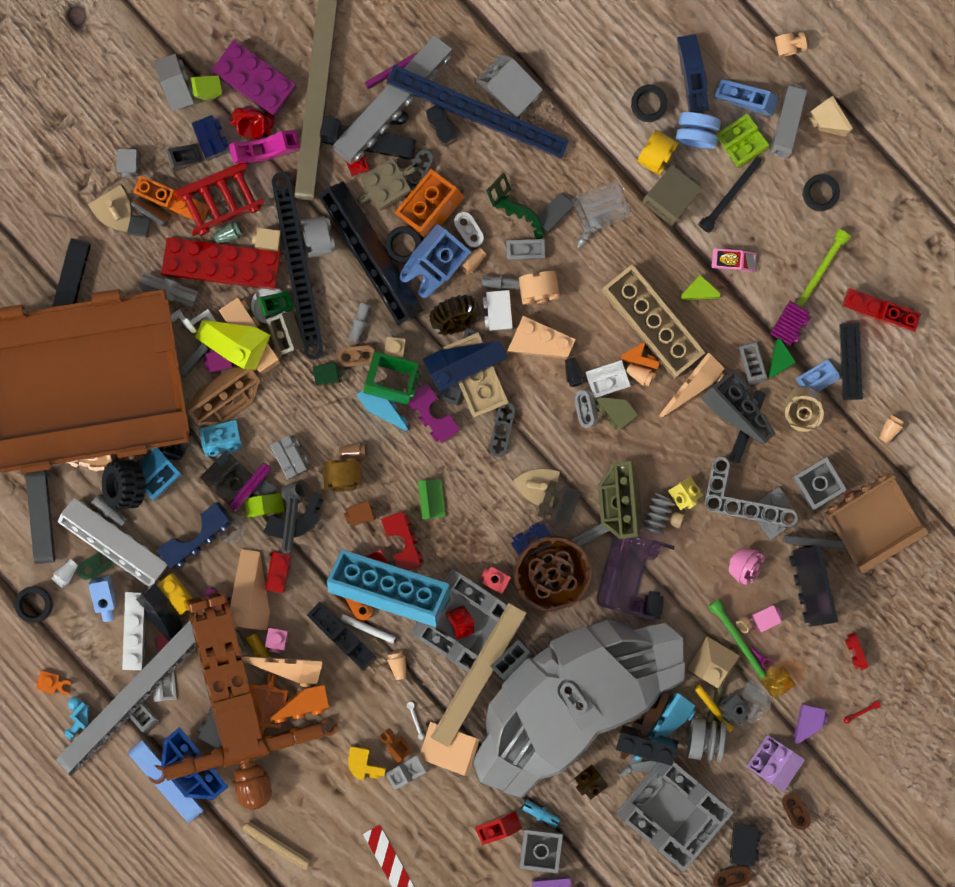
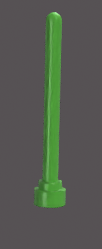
[708,598,767,680]

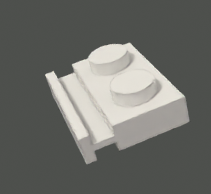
[585,360,630,399]

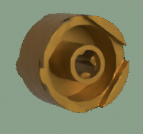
[322,458,363,492]

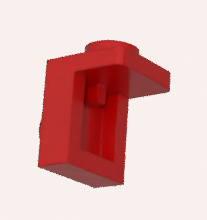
[447,606,474,639]

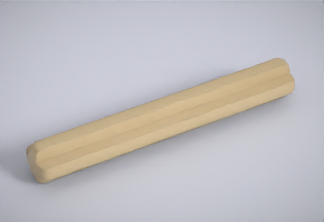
[242,821,311,870]

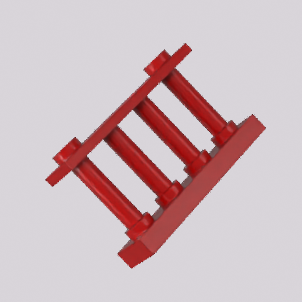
[173,162,264,236]

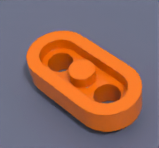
[345,598,373,620]

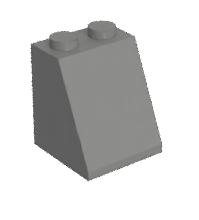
[475,54,543,117]

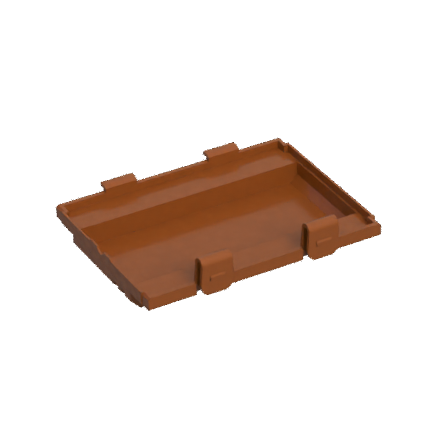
[0,289,190,474]

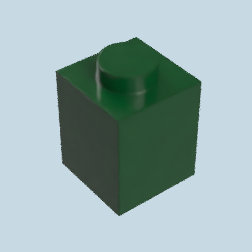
[313,363,342,387]

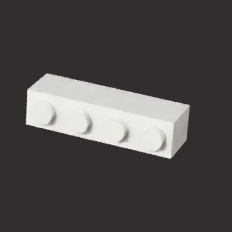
[122,592,147,670]

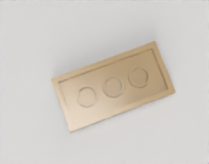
[443,332,508,418]

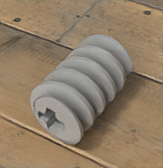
[641,493,675,535]

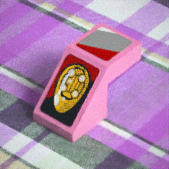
[712,249,757,272]

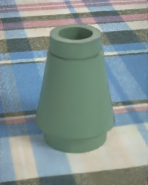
[213,221,243,244]

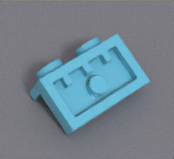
[199,420,243,457]

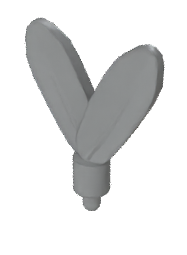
[619,755,657,777]

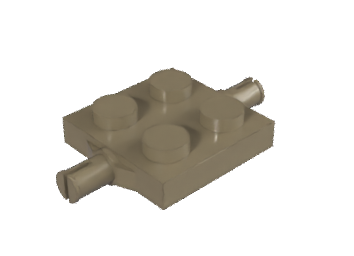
[358,158,416,211]

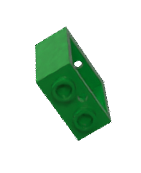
[363,351,420,405]

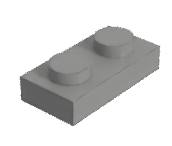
[506,239,545,260]

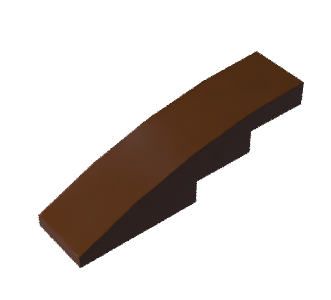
[620,692,670,759]

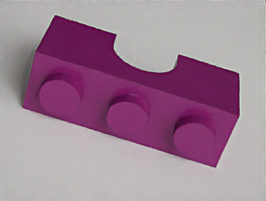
[408,383,460,443]

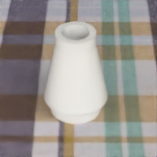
[51,559,79,588]

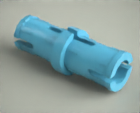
[521,799,561,829]

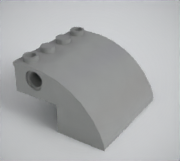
[410,568,526,672]
[615,761,734,872]

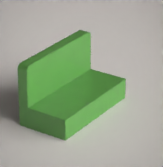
[418,479,445,520]

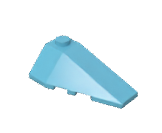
[633,693,696,760]

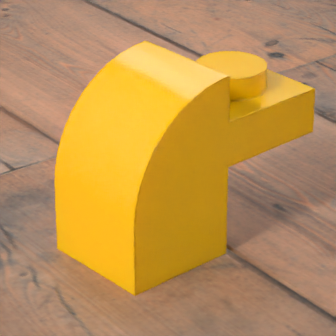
[348,745,386,781]

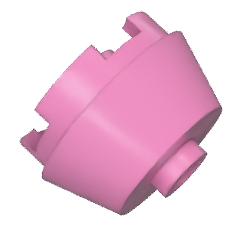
[728,548,765,586]

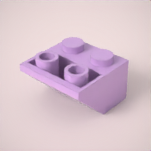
[746,735,805,792]

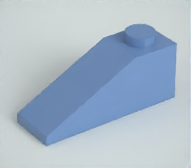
[714,79,779,117]

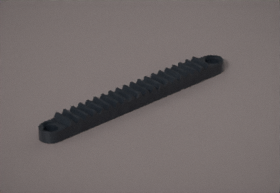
[272,172,324,360]

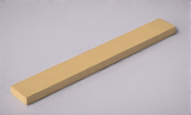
[431,603,526,747]

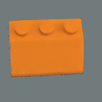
[394,169,465,238]

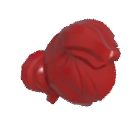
[231,107,274,140]

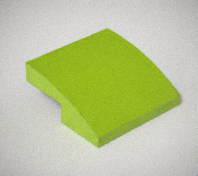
[716,114,770,168]

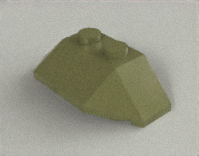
[598,461,642,539]

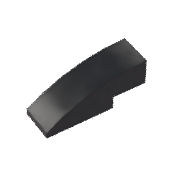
[136,583,183,641]

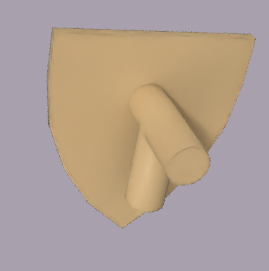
[88,185,131,232]
[513,469,560,509]

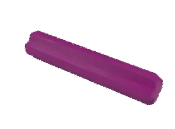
[229,463,271,511]

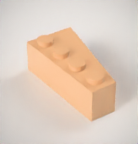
[219,298,282,375]

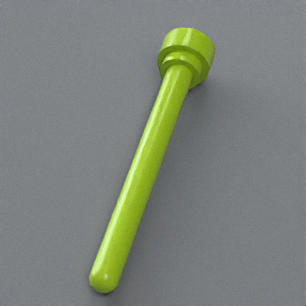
[796,229,851,307]

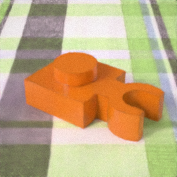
[36,670,73,695]

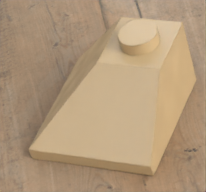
[808,96,853,137]
[687,636,740,689]

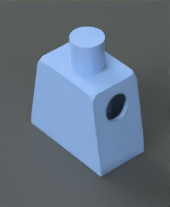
[88,575,117,622]

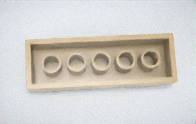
[601,264,705,379]

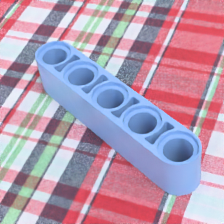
[128,739,204,823]

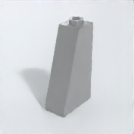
[769,84,807,159]

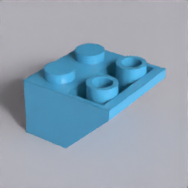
[139,448,183,501]

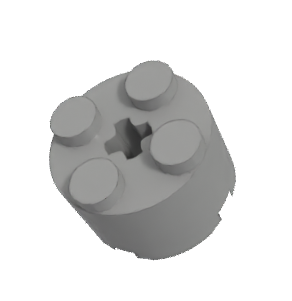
[301,216,335,258]

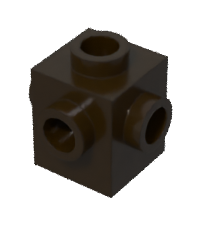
[574,764,608,800]

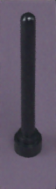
[698,157,762,233]

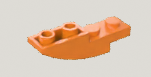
[133,175,210,224]

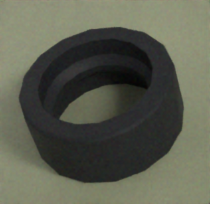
[631,84,668,122]
[802,174,840,212]
[386,226,422,263]
[14,586,53,623]

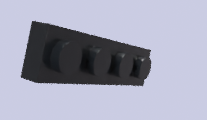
[839,323,863,401]

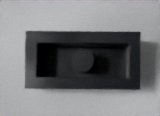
[729,823,761,866]

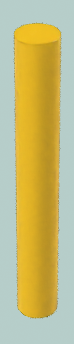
[694,685,734,732]

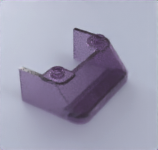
[597,535,675,621]

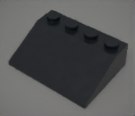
[789,546,838,627]

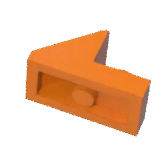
[620,342,659,370]

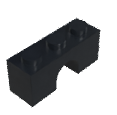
[616,725,679,766]

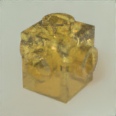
[761,665,796,699]

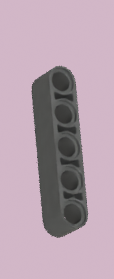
[26,470,55,564]

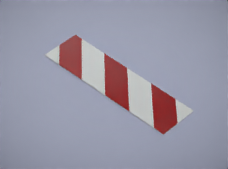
[363,825,414,887]

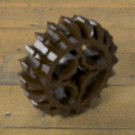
[429,295,481,335]

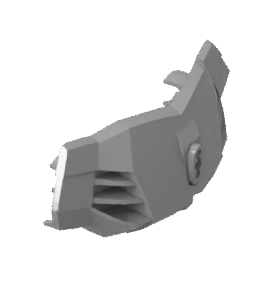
[472,620,685,798]

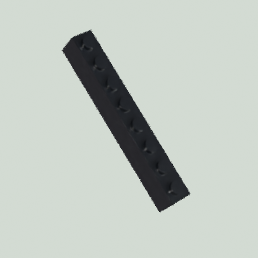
[318,181,424,326]

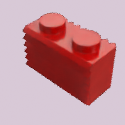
[265,552,292,593]

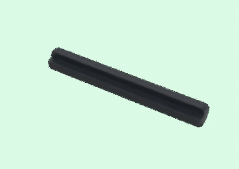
[729,390,766,463]

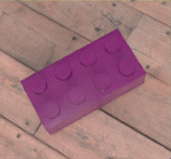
[211,40,297,119]

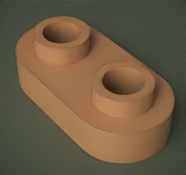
[337,345,374,367]

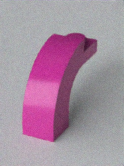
[229,130,300,164]

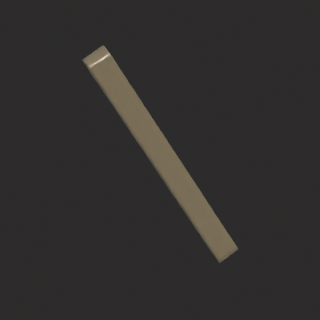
[295,0,338,201]

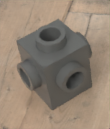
[717,693,751,724]

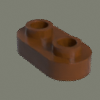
[782,793,811,830]
[712,866,751,887]

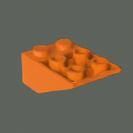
[268,685,329,723]

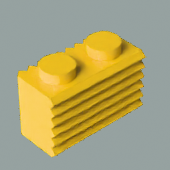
[157,573,193,614]

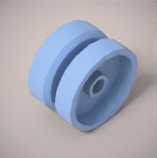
[675,112,721,149]

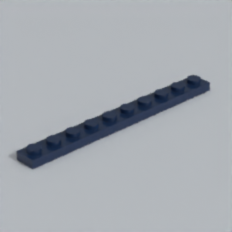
[386,65,569,159]

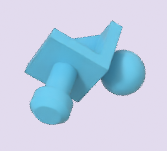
[64,697,91,740]

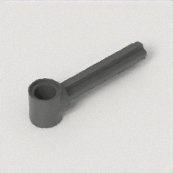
[281,481,307,554]

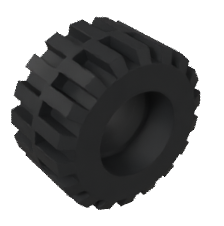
[102,460,146,510]

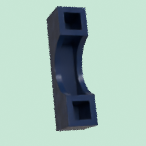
[156,502,233,569]

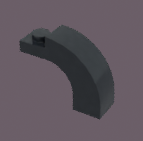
[263,492,324,539]

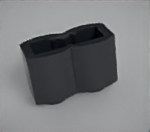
[426,105,457,147]

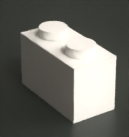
[483,290,513,332]

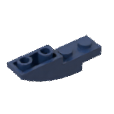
[677,34,709,113]

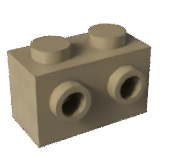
[266,311,305,356]

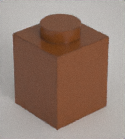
[344,501,375,526]

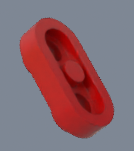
[845,632,868,671]

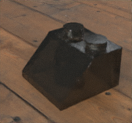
[200,450,253,505]

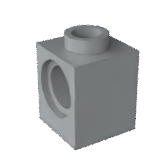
[117,149,139,178]

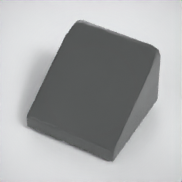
[127,216,150,238]

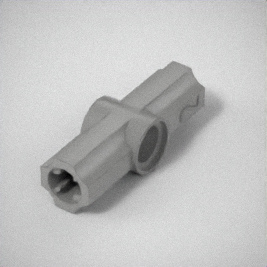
[139,272,199,308]

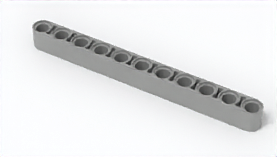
[56,612,204,775]

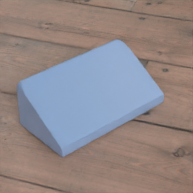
[796,359,840,392]

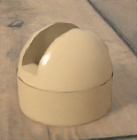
[669,512,685,528]
[736,616,753,633]

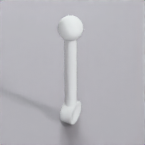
[407,702,425,740]

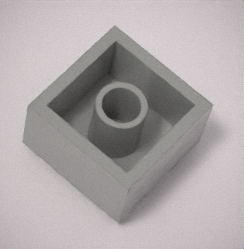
[791,457,846,510]
[519,828,563,873]

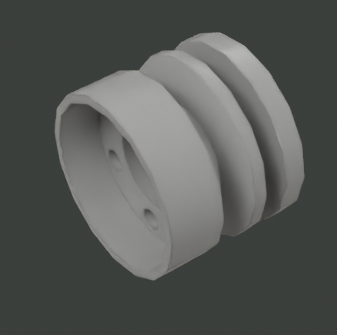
[687,718,727,762]

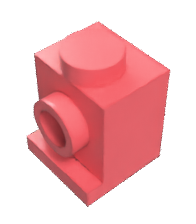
[480,567,511,594]

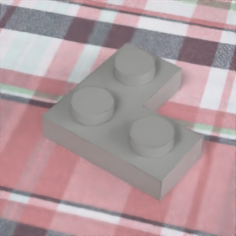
[748,487,790,540]

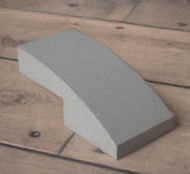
[385,754,430,790]

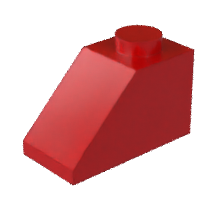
[475,811,522,845]

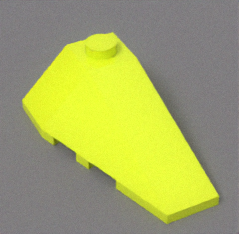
[195,320,270,370]

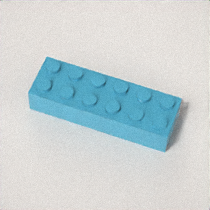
[327,550,450,627]

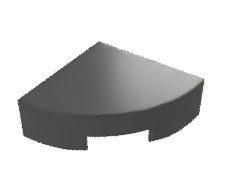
[252,478,278,496]

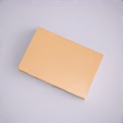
[420,722,480,776]

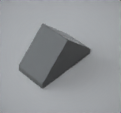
[166,144,203,172]

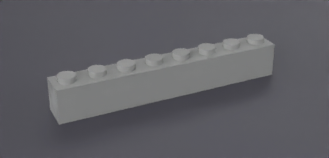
[333,35,452,165]

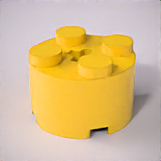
[637,130,679,176]

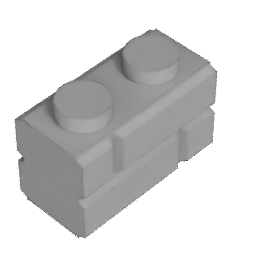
[270,435,310,480]

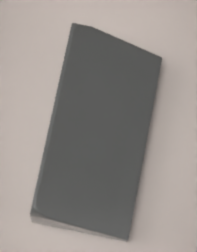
[538,193,574,233]

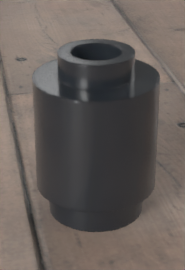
[643,591,664,619]

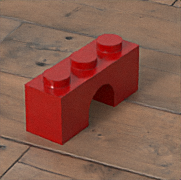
[381,512,424,571]

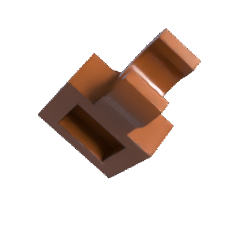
[379,728,413,763]

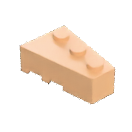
[507,316,576,359]

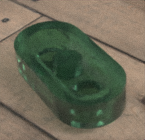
[77,552,113,580]

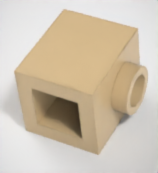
[252,228,281,252]
[384,337,406,359]

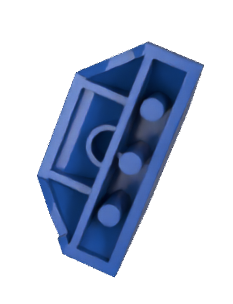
[161,727,228,800]

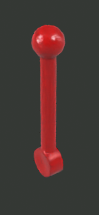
[843,701,880,724]

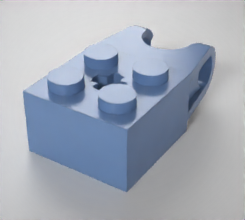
[400,224,471,298]

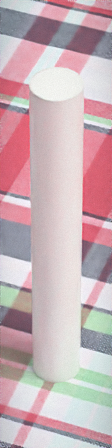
[340,614,396,644]

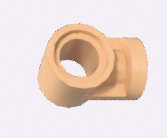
[775,32,807,57]

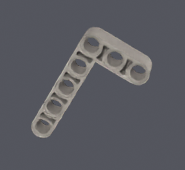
[705,457,800,528]

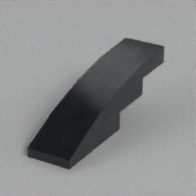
[307,602,377,671]

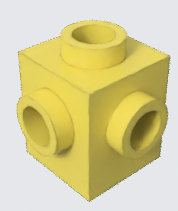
[668,476,703,510]

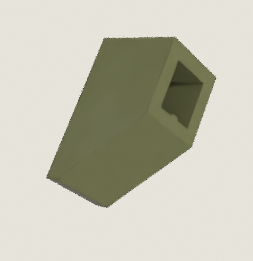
[595,397,638,430]

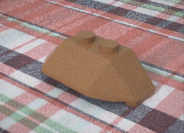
[187,367,260,425]

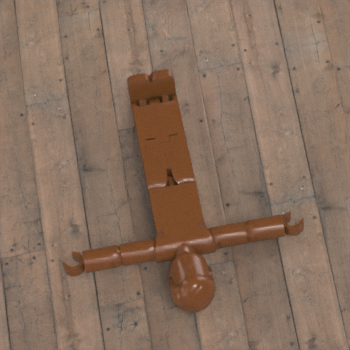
[148,591,338,810]

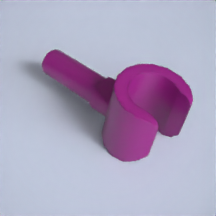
[750,646,773,670]

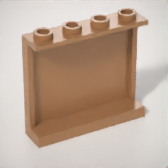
[824,472,928,574]

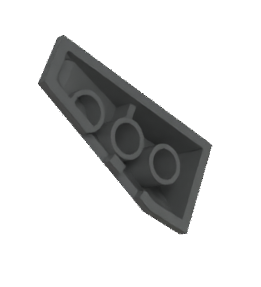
[701,369,776,445]

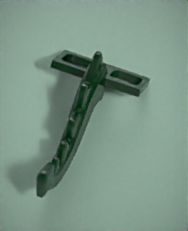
[486,173,545,239]

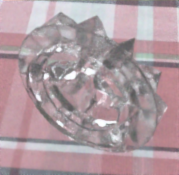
[216,513,245,544]

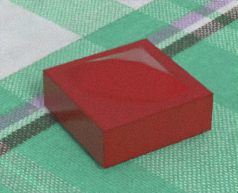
[346,155,370,177]

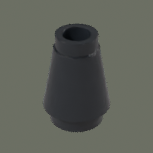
[565,357,585,387]

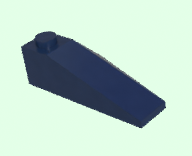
[423,341,508,393]

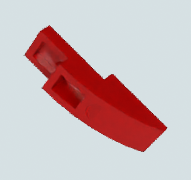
[842,288,921,332]

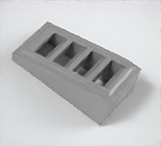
[739,342,767,386]
[130,702,160,734]

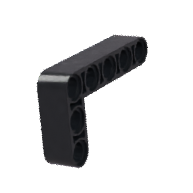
[319,116,417,160]

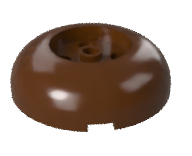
[514,536,591,612]

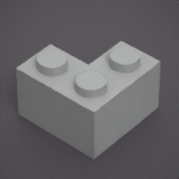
[154,54,194,112]

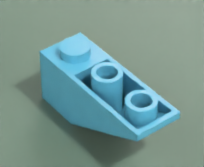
[357,382,409,431]

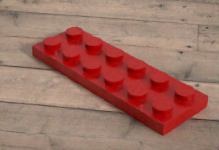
[161,237,281,290]

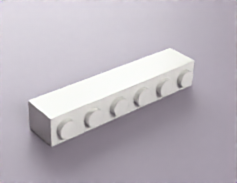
[58,498,168,586]

